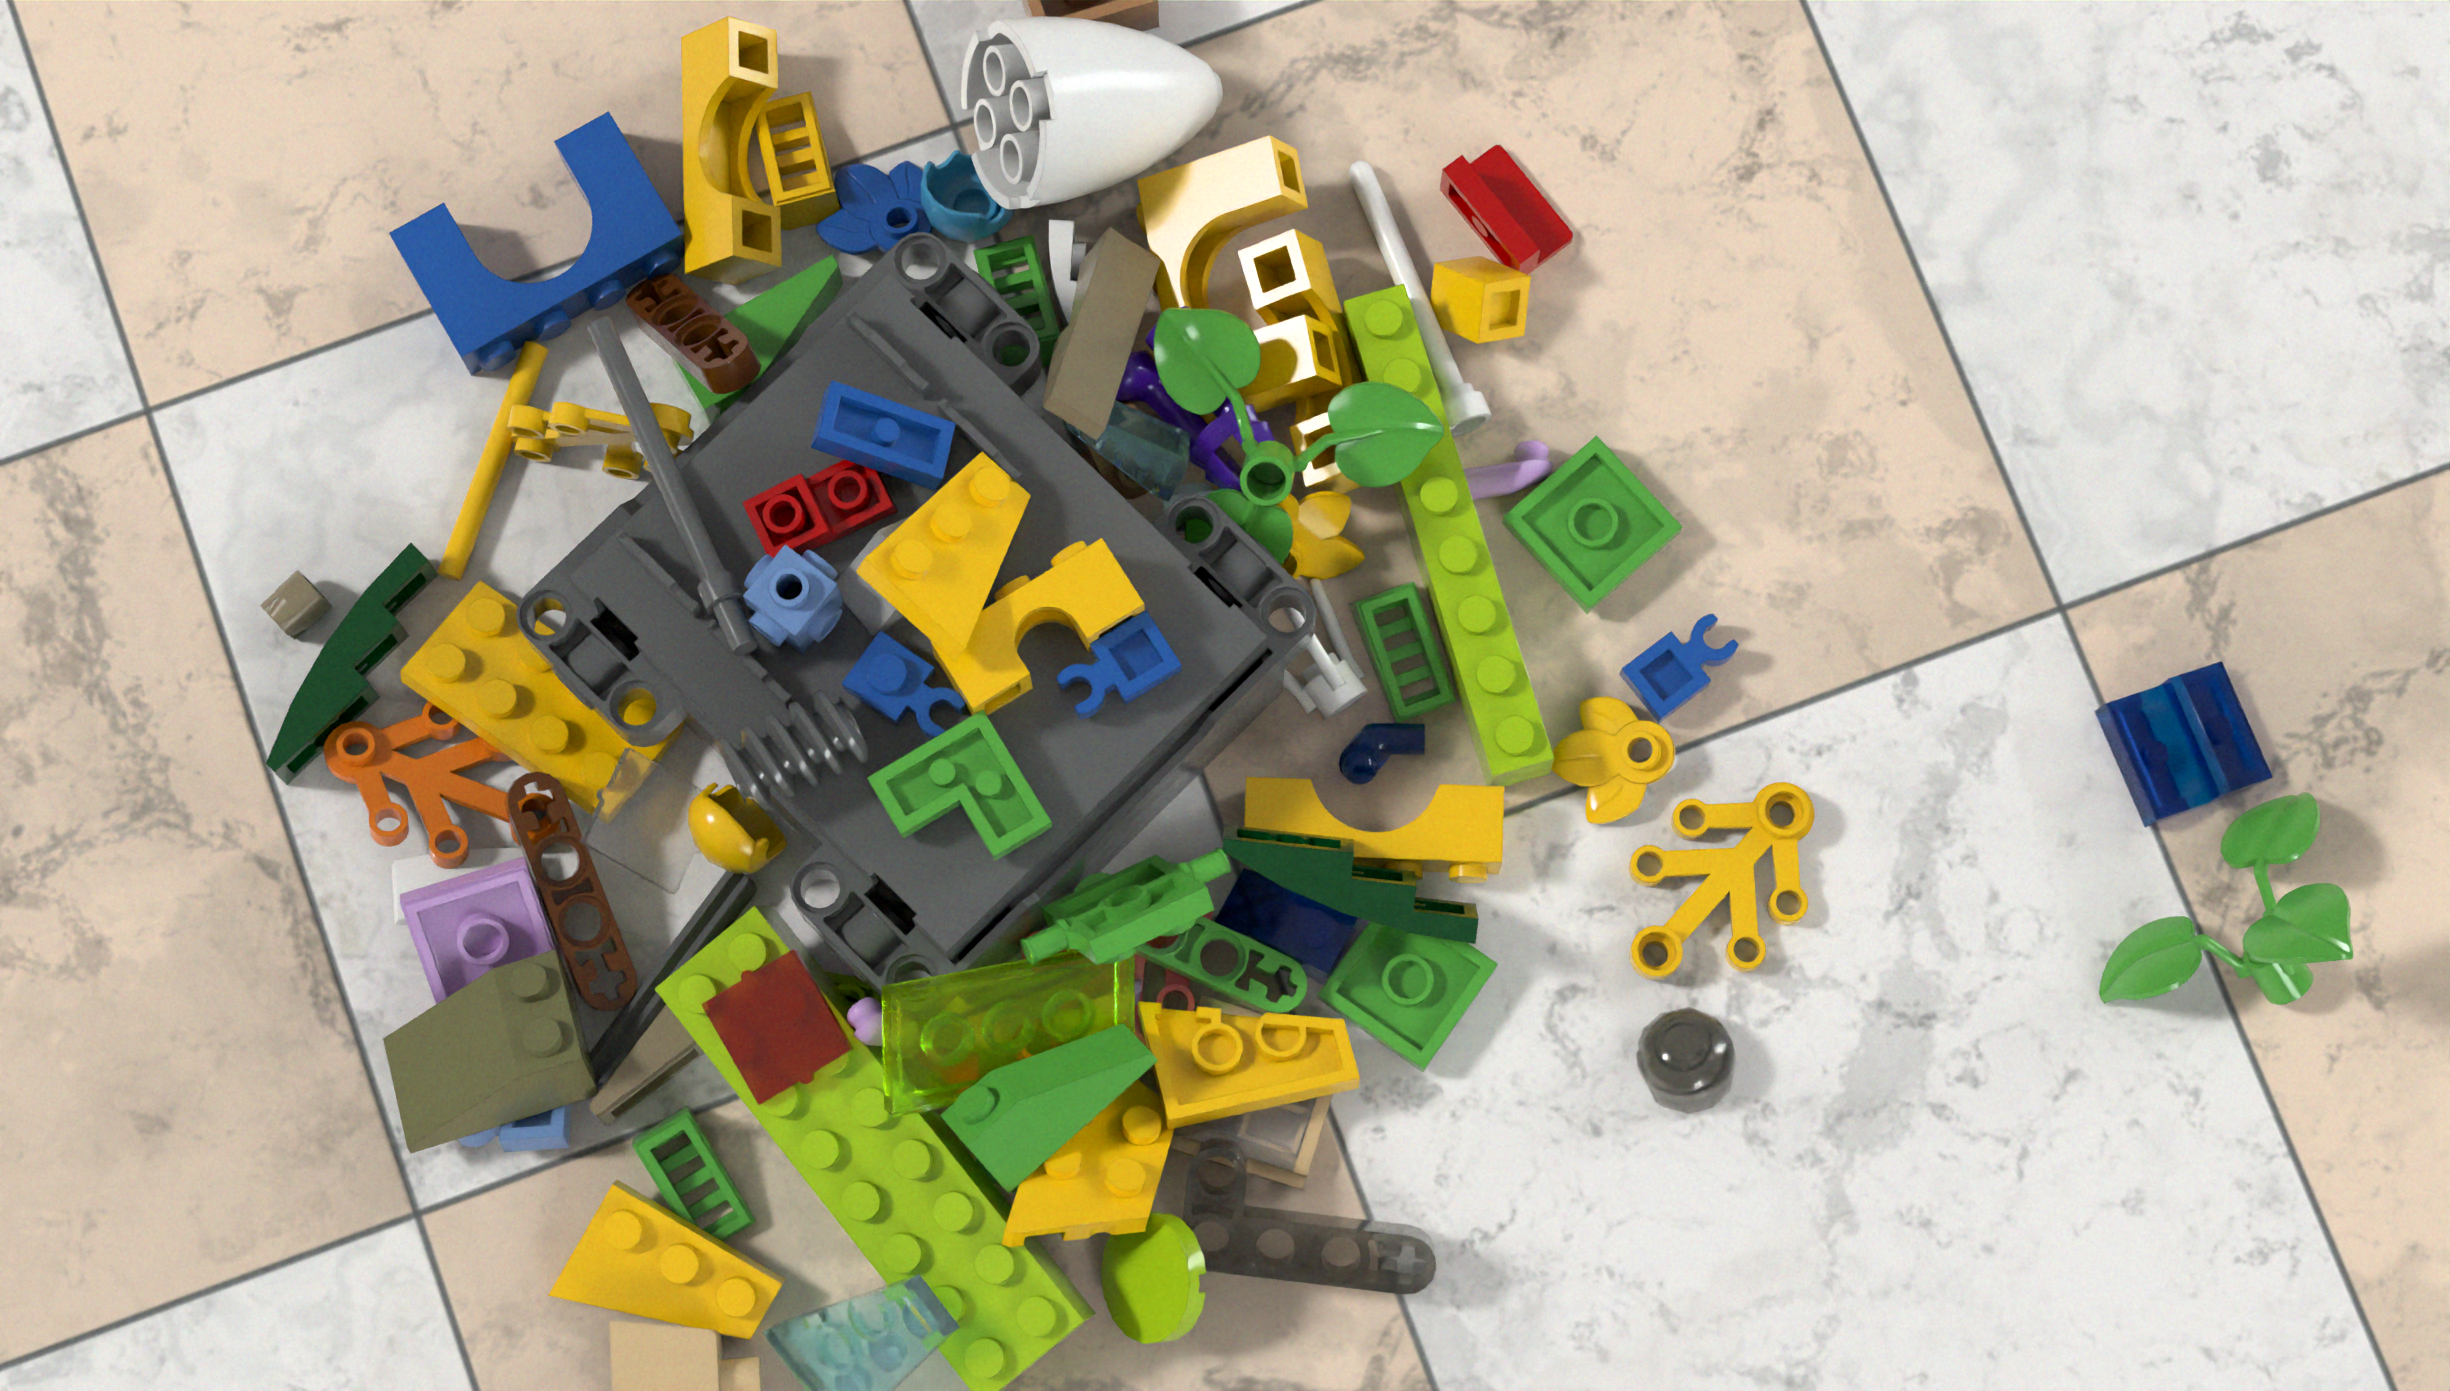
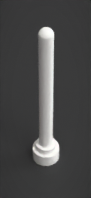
[1349,161,1492,437]

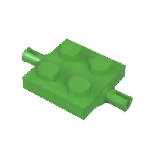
[1020,847,1231,965]

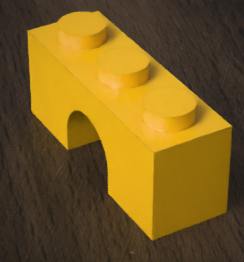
[931,538,1145,716]

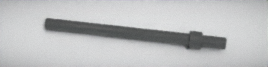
[587,317,758,656]

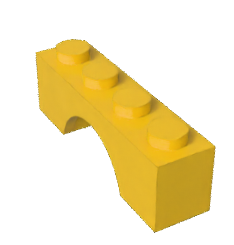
[681,16,782,286]
[1238,229,1362,494]
[1243,777,1504,883]

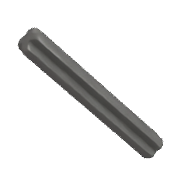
[589,871,757,1088]

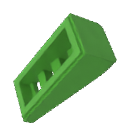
[973,234,1060,368]
[1349,582,1456,723]
[632,1106,756,1242]

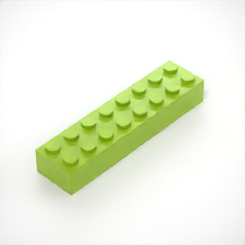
[655,905,1096,1391]

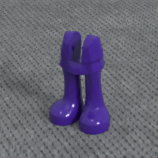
[1115,306,1276,493]

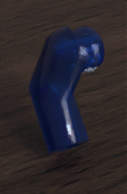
[1339,723,1425,785]

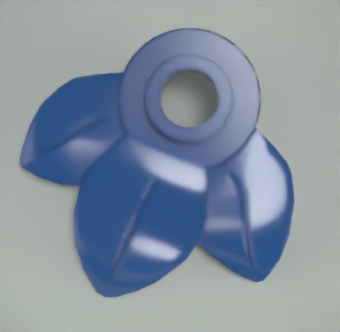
[816,161,933,256]

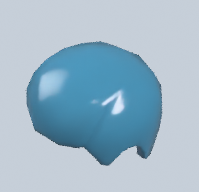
[921,150,1015,243]

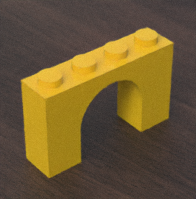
[1136,135,1343,425]

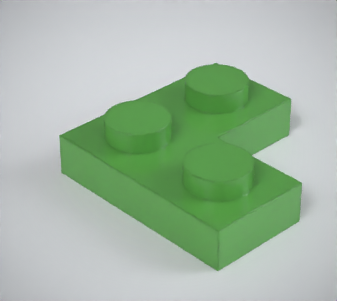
[867,710,1052,861]

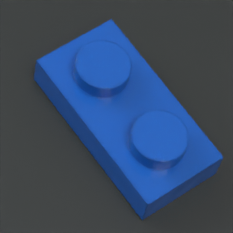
[810,380,956,490]

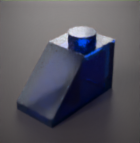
[1214,868,1358,985]

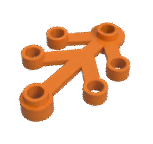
[324,701,561,869]

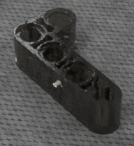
[1182,1137,1436,1295]

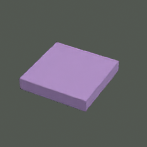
[400,856,563,1004]

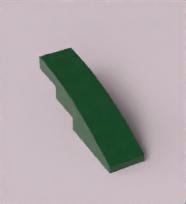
[266,543,439,785]
[1222,825,1479,944]

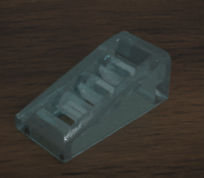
[1065,400,1191,502]

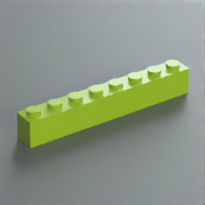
[1343,284,1555,787]

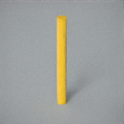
[437,341,549,581]

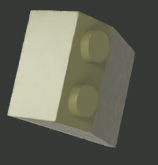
[383,949,599,1154]

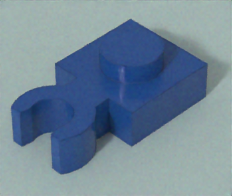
[1056,610,1182,719]
[1619,614,1739,723]
[841,630,967,740]

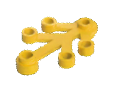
[507,402,694,480]
[1629,782,1815,981]

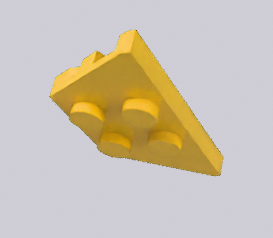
[1001,1032,1175,1247]

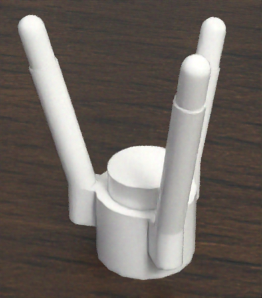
[1283,578,1368,719]

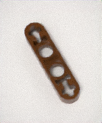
[626,273,762,394]
[505,772,637,1011]

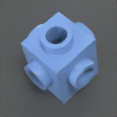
[743,545,844,654]

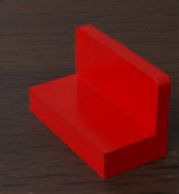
[1440,145,1573,275]

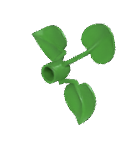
[1154,308,1444,566]
[2099,792,2353,1005]

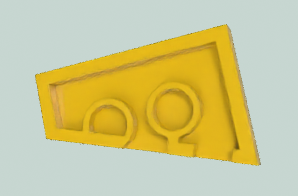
[856,451,1031,663]
[1138,1001,1360,1130]
[548,1180,786,1340]

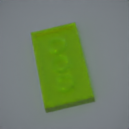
[882,950,1135,1117]

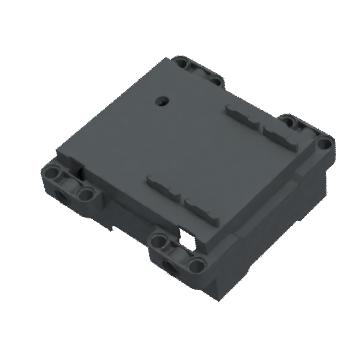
[516,232,1317,1020]

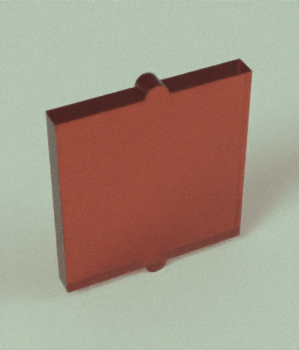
[701,949,854,1105]

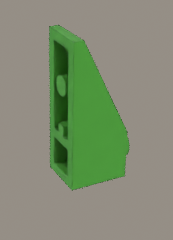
[671,255,843,425]
[940,1023,1158,1194]

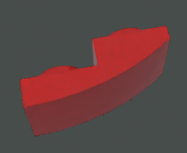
[742,459,898,558]

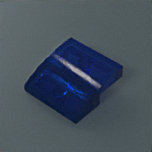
[2094,661,2273,828]

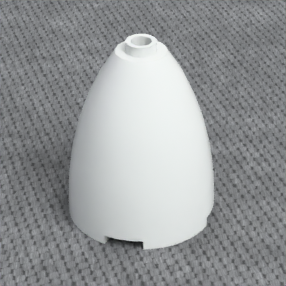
[961,16,1223,210]

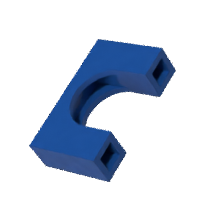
[389,111,685,376]

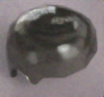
[1636,1007,1736,1114]

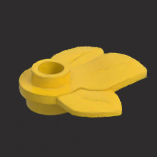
[1276,491,1365,580]
[1551,696,1676,824]

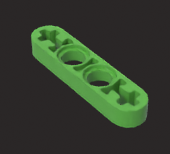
[1074,872,1308,1014]

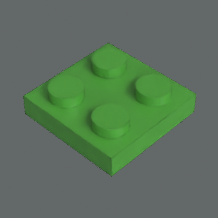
[1502,435,1682,614]
[1317,921,1498,1072]

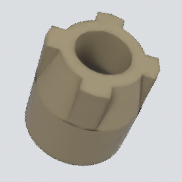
[260,570,333,640]

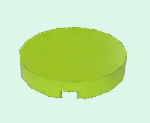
[1101,1211,1206,1344]

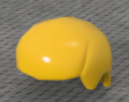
[688,782,787,874]

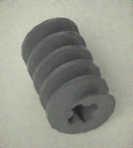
[716,685,869,810]

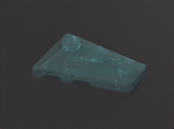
[762,1274,960,1391]

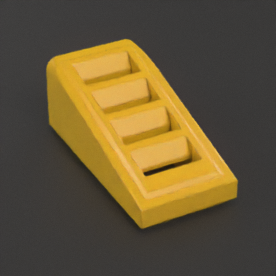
[755,91,841,231]

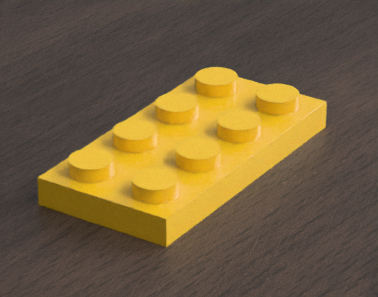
[400,580,684,825]

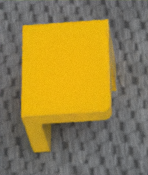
[1430,256,1531,344]

